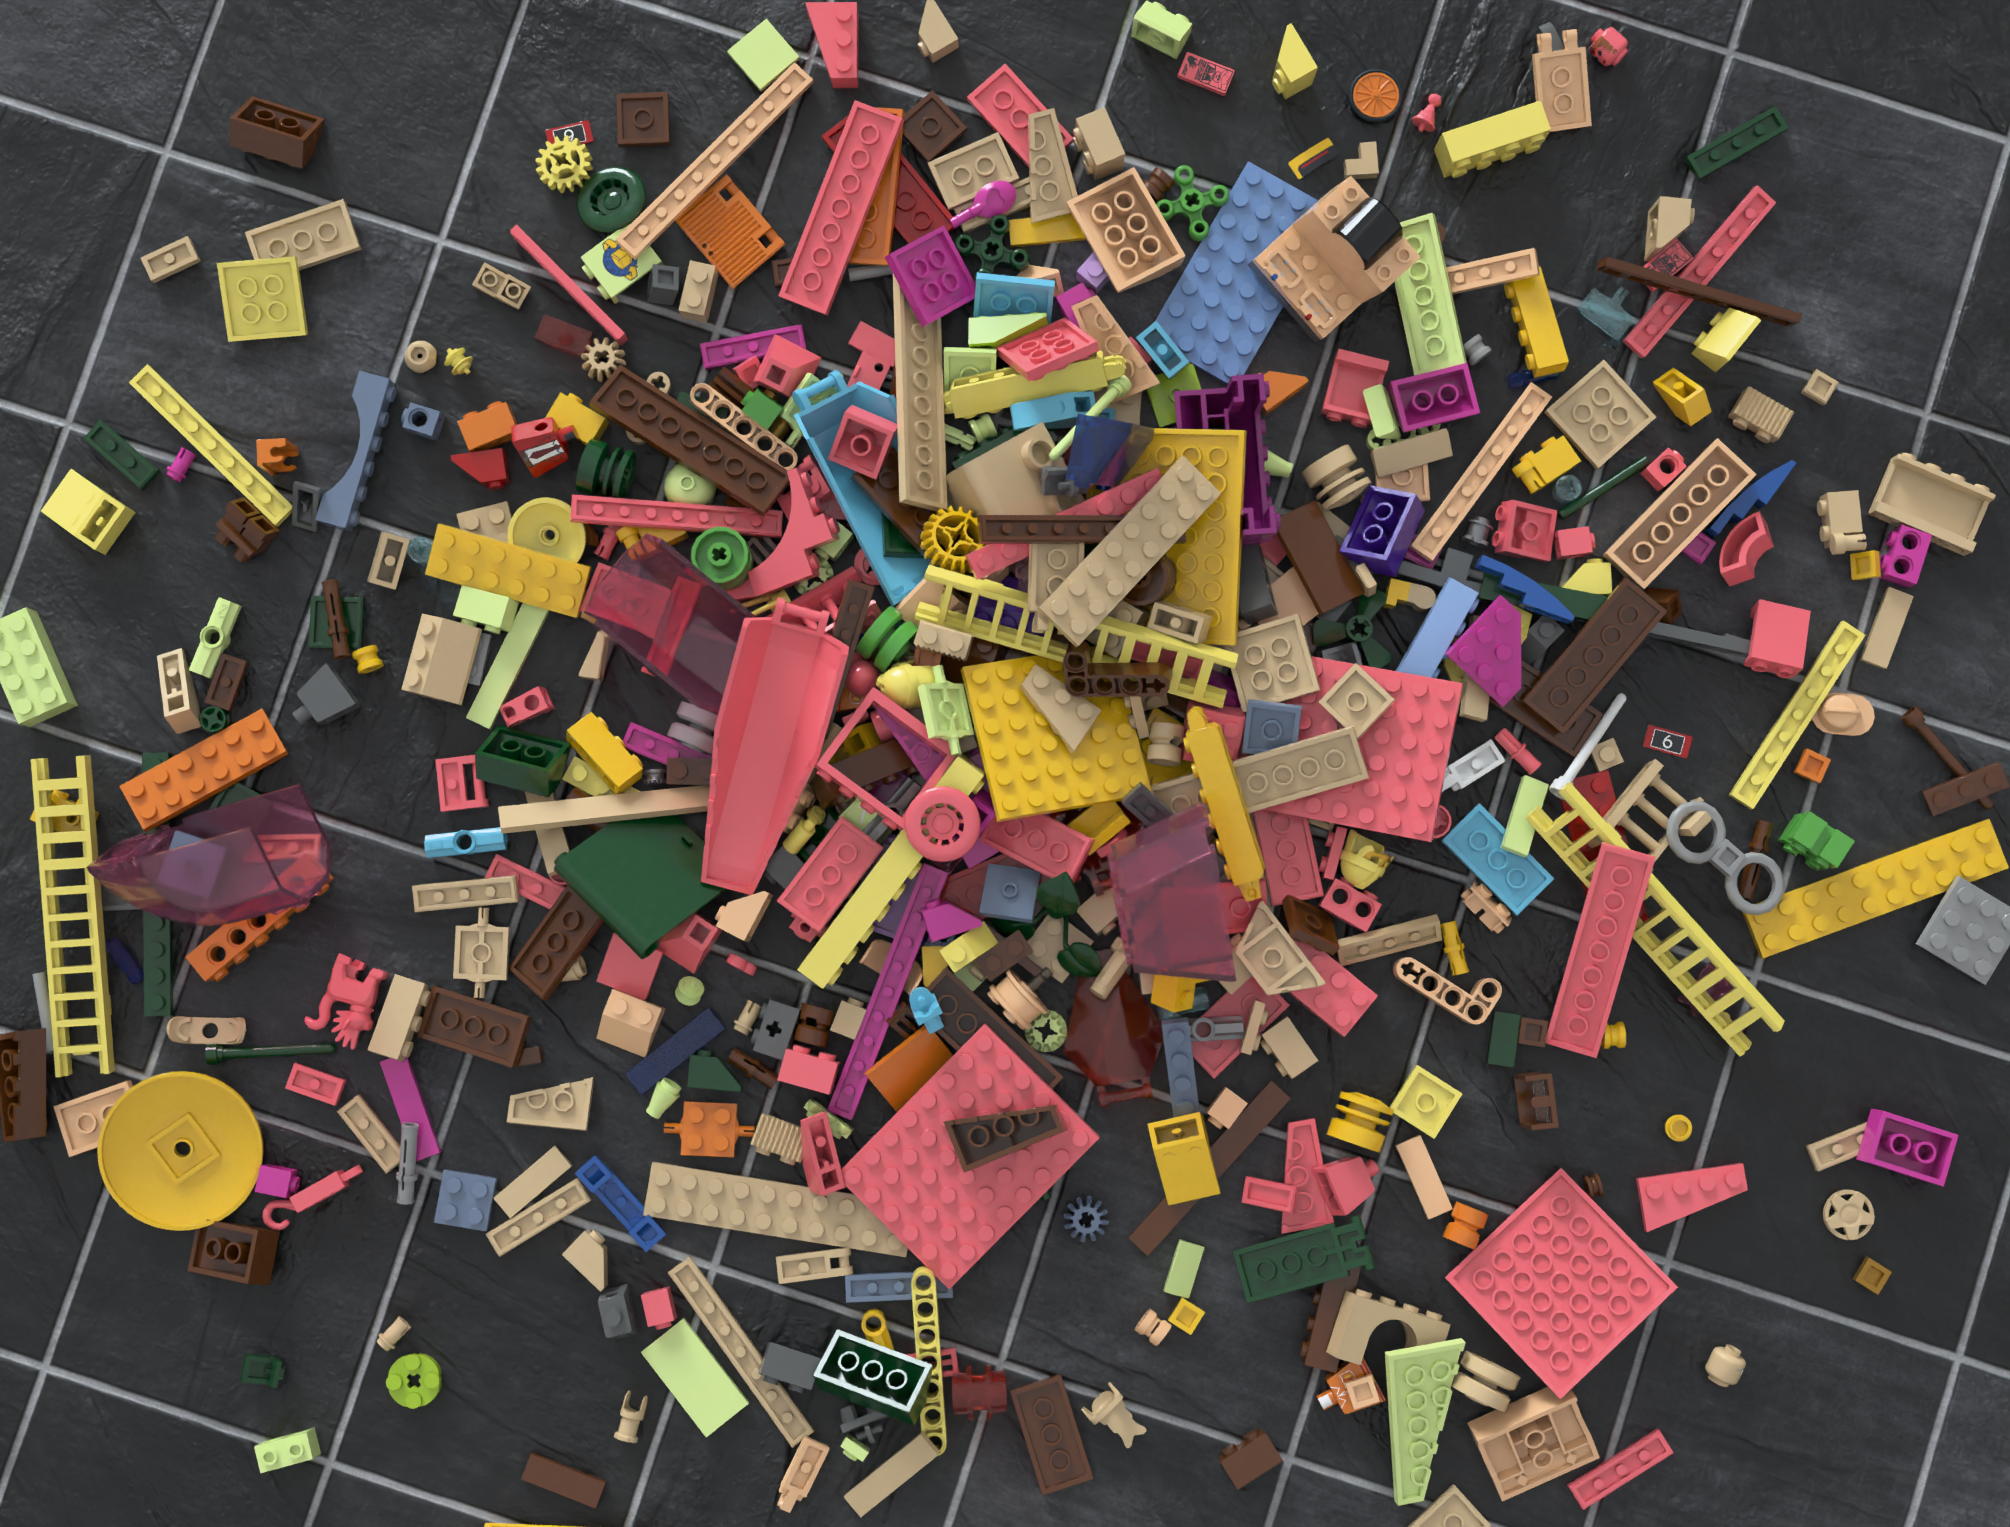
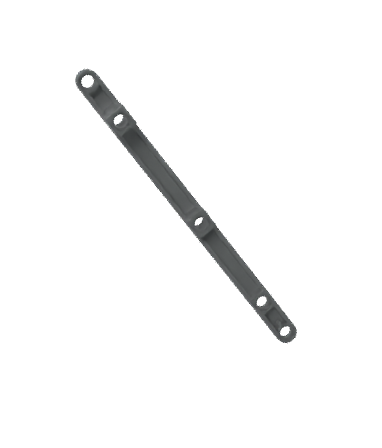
[1396,548,1751,658]

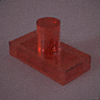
[535,314,594,357]

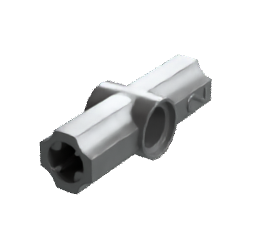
[862,777,922,845]
[1162,1016,1244,1043]

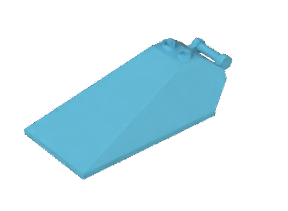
[792,370,950,606]

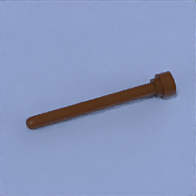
[1900,706,1993,809]

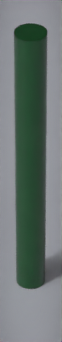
[1557,456,1650,520]

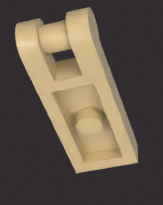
[776,1247,854,1284]

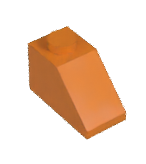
[1258,371,1309,416]

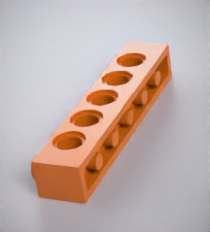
[185,854,334,982]

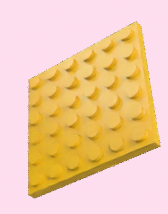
[961,646,1152,822]

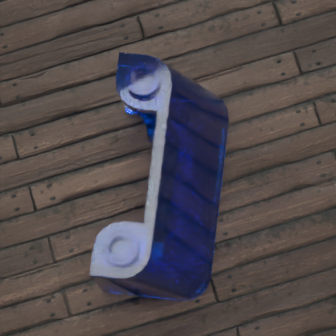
[1066,414,1154,491]

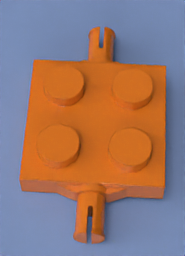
[664,1101,755,1158]

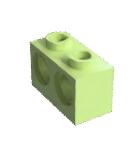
[254,1427,321,1473]

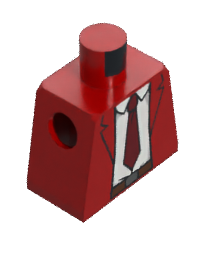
[511,417,579,478]

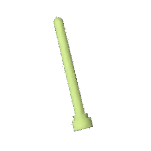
[1049,375,1132,461]

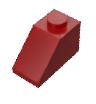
[450,448,511,490]

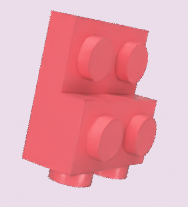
[1492,500,1557,562]

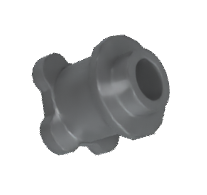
[1461,516,1493,549]

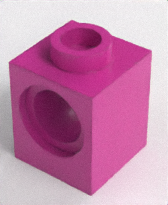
[255,1164,300,1198]

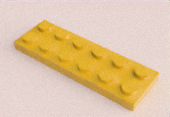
[425,523,592,618]

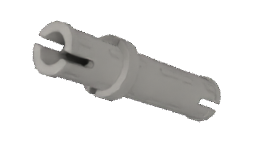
[396,1122,419,1205]

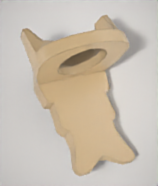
[1081,1382,1146,1448]

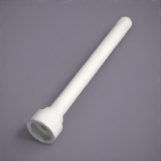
[1549,693,1626,800]

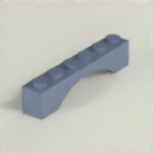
[315,371,396,532]

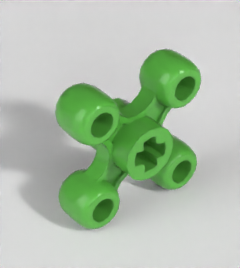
[1156,165,1229,242]

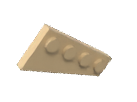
[1028,108,1078,224]

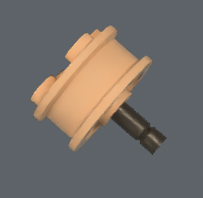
[987,966,1053,1030]

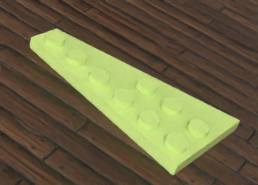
[1385,1338,1466,1506]

